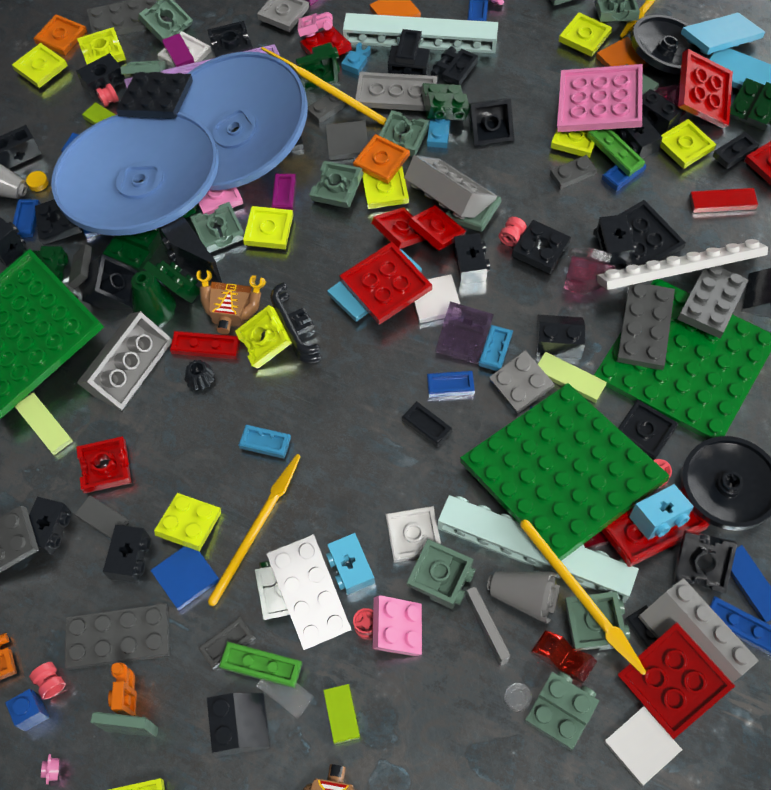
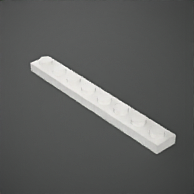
[597,239,768,290]

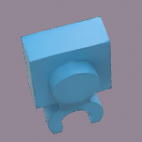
[341,43,371,75]

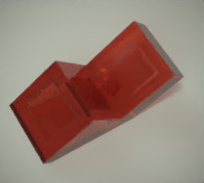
[532,630,597,683]

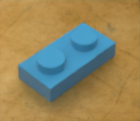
[427,119,451,148]

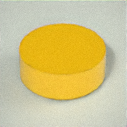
[26,171,49,192]

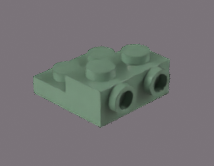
[407,539,476,610]
[565,591,630,651]
[525,671,600,751]

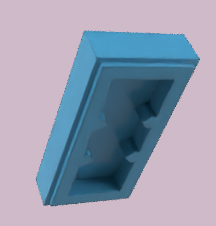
[479,325,513,371]
[239,425,291,459]

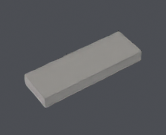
[466,587,510,666]

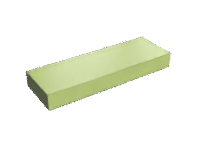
[538,352,607,403]
[15,392,73,455]

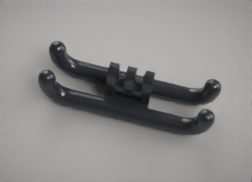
[270,282,322,364]

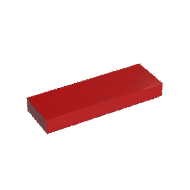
[689,188,758,213]
[170,331,240,359]

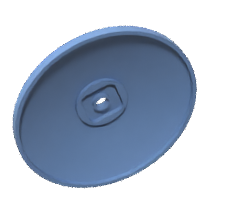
[179,52,308,190]
[51,112,219,236]

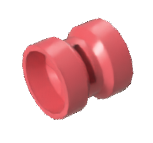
[498,217,527,247]
[353,608,373,640]
[29,662,66,700]

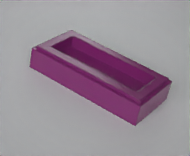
[162,33,195,67]
[272,174,296,210]

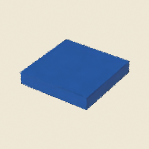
[150,546,220,611]

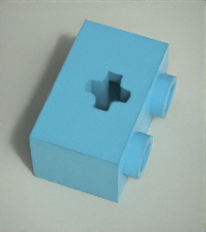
[629,484,694,540]
[326,533,375,595]

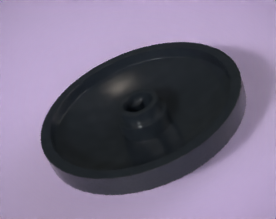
[630,14,707,74]
[680,436,771,531]

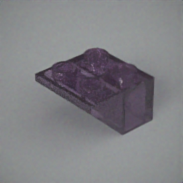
[435,301,494,364]

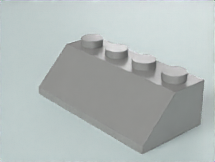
[404,155,497,219]
[77,311,172,410]
[638,578,759,683]

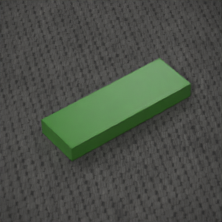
[587,129,645,176]
[219,642,302,689]

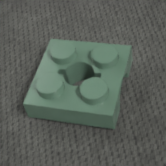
[138,0,193,43]
[594,0,640,23]
[379,110,429,156]
[309,161,364,208]
[190,202,244,253]

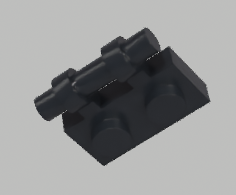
[430,46,478,85]

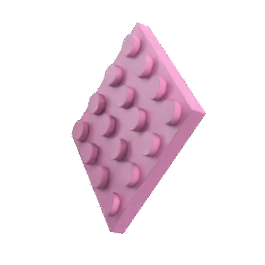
[557,64,643,132]

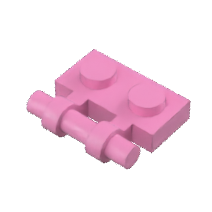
[298,12,333,37]

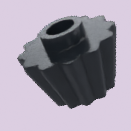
[184,360,215,391]

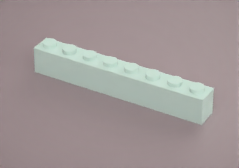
[343,13,498,54]
[438,495,639,603]

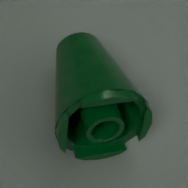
[131,271,176,327]

